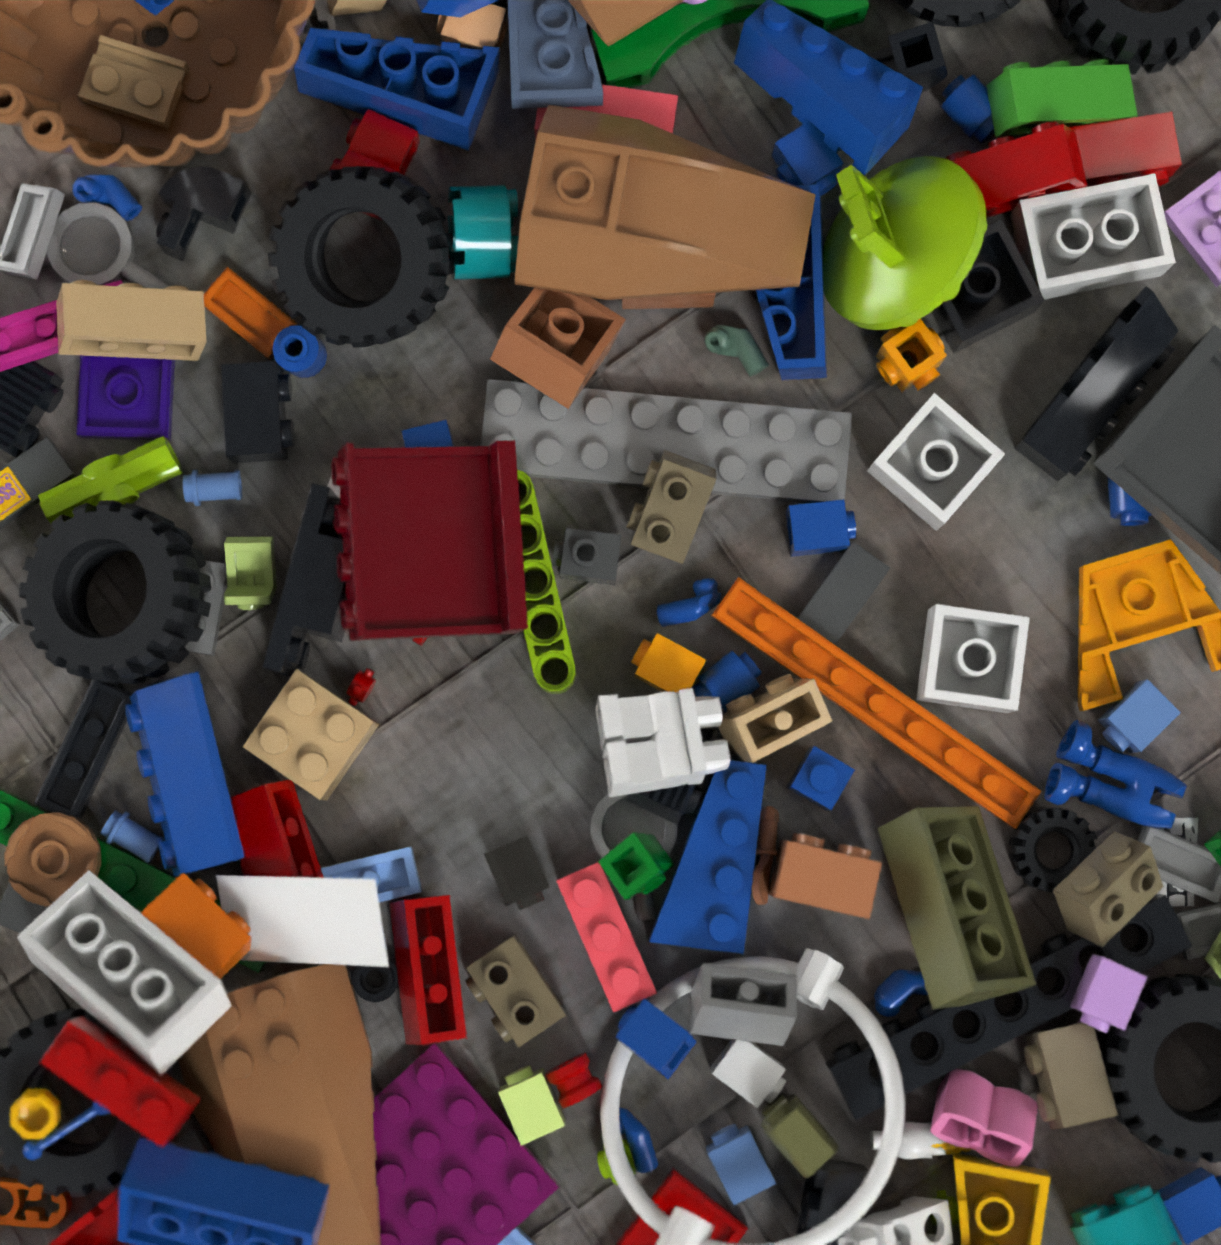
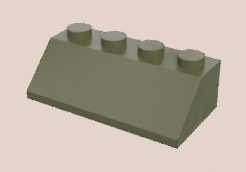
[878,806,1036,1009]

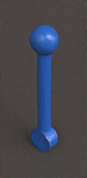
[23,1101,110,1160]

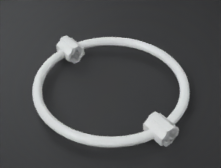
[600,948,905,1245]

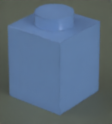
[1098,679,1181,753]
[705,1124,776,1205]

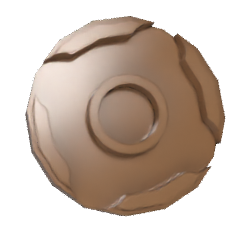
[4,812,102,907]

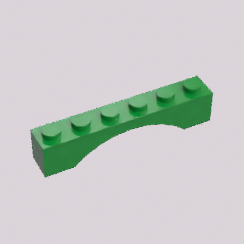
[591,0,869,89]

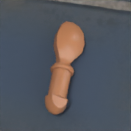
[751,806,779,905]

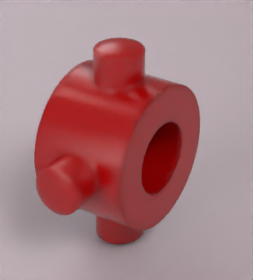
[346,668,376,706]

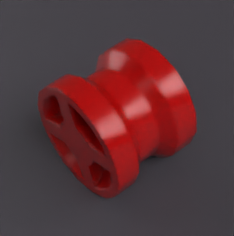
[545,1052,603,1109]

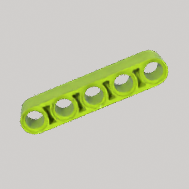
[517,470,576,694]

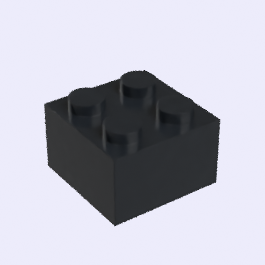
[932,219,1045,353]

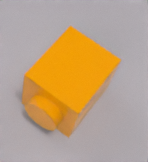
[631,633,706,692]

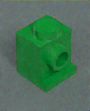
[598,832,675,900]

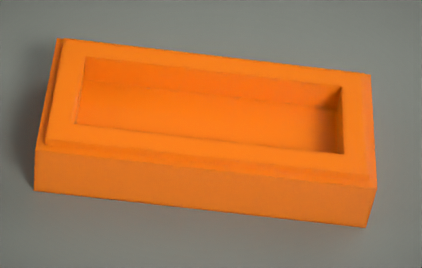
[204,266,299,361]

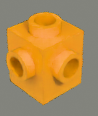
[876,318,947,392]

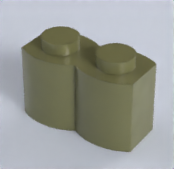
[760,1094,839,1178]

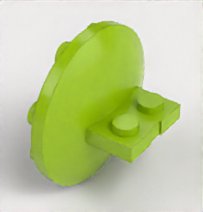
[823,156,987,330]

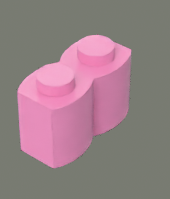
[930,1069,1038,1167]

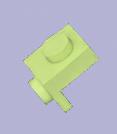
[224,536,277,610]

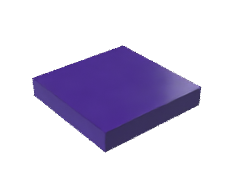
[76,355,175,441]

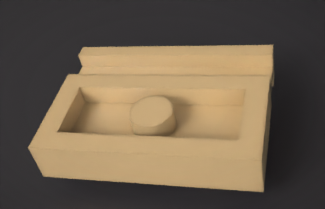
[78,35,190,129]

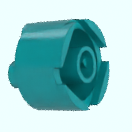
[448,185,519,280]
[1070,1184,1183,1245]

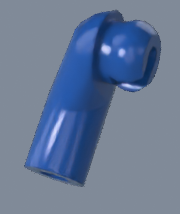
[72,175,142,221]
[657,578,722,627]
[619,1107,658,1173]

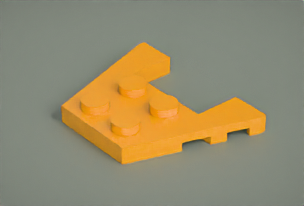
[1078,539,1221,712]

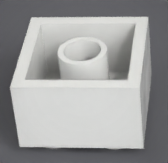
[867,393,1005,531]
[916,604,1030,713]

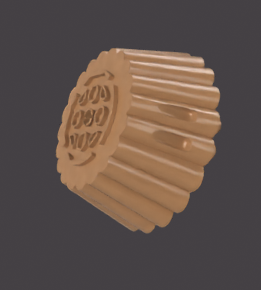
[0,0,315,168]

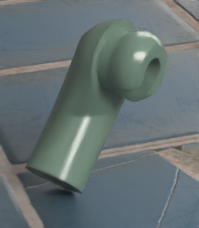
[704,325,769,377]

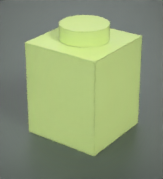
[498,1065,566,1146]

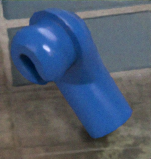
[874,969,928,1017]

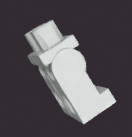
[595,688,730,797]
[838,1196,953,1245]

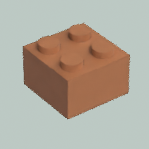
[490,288,626,409]
[768,833,882,919]

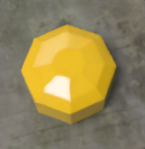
[11,1089,60,1139]

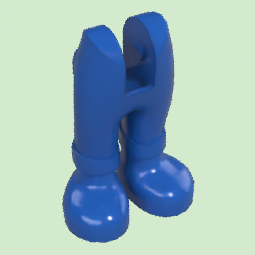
[1044,720,1187,829]

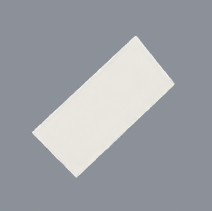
[216,875,389,967]

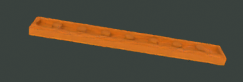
[711,577,1042,829]

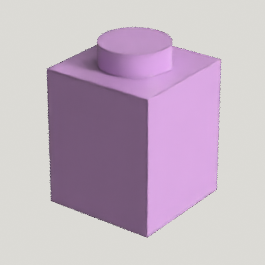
[1070,954,1147,1033]

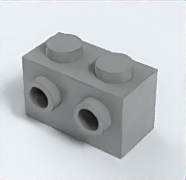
[690,963,797,1046]

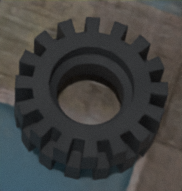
[1008,808,1098,893]

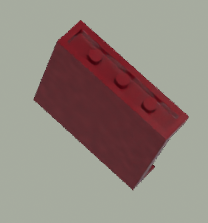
[331,440,528,641]

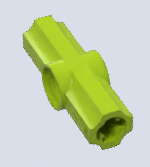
[38,436,183,524]

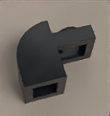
[867,21,948,92]
[156,166,252,261]

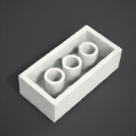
[17,870,231,1076]

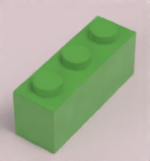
[986,59,1138,138]

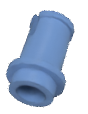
[183,470,242,506]
[100,810,164,864]

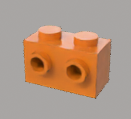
[141,873,252,980]

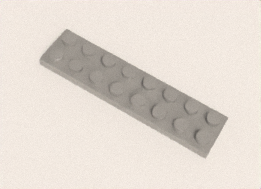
[481,379,852,503]

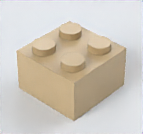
[243,669,379,801]

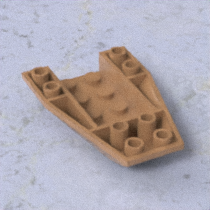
[514,105,816,300]

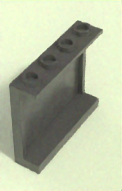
[1093,325,1221,574]

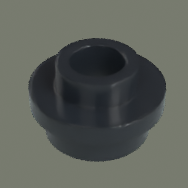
[352,958,399,1002]

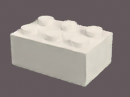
[1009,173,1176,299]

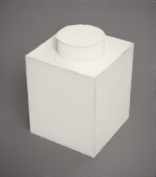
[710,1039,786,1108]

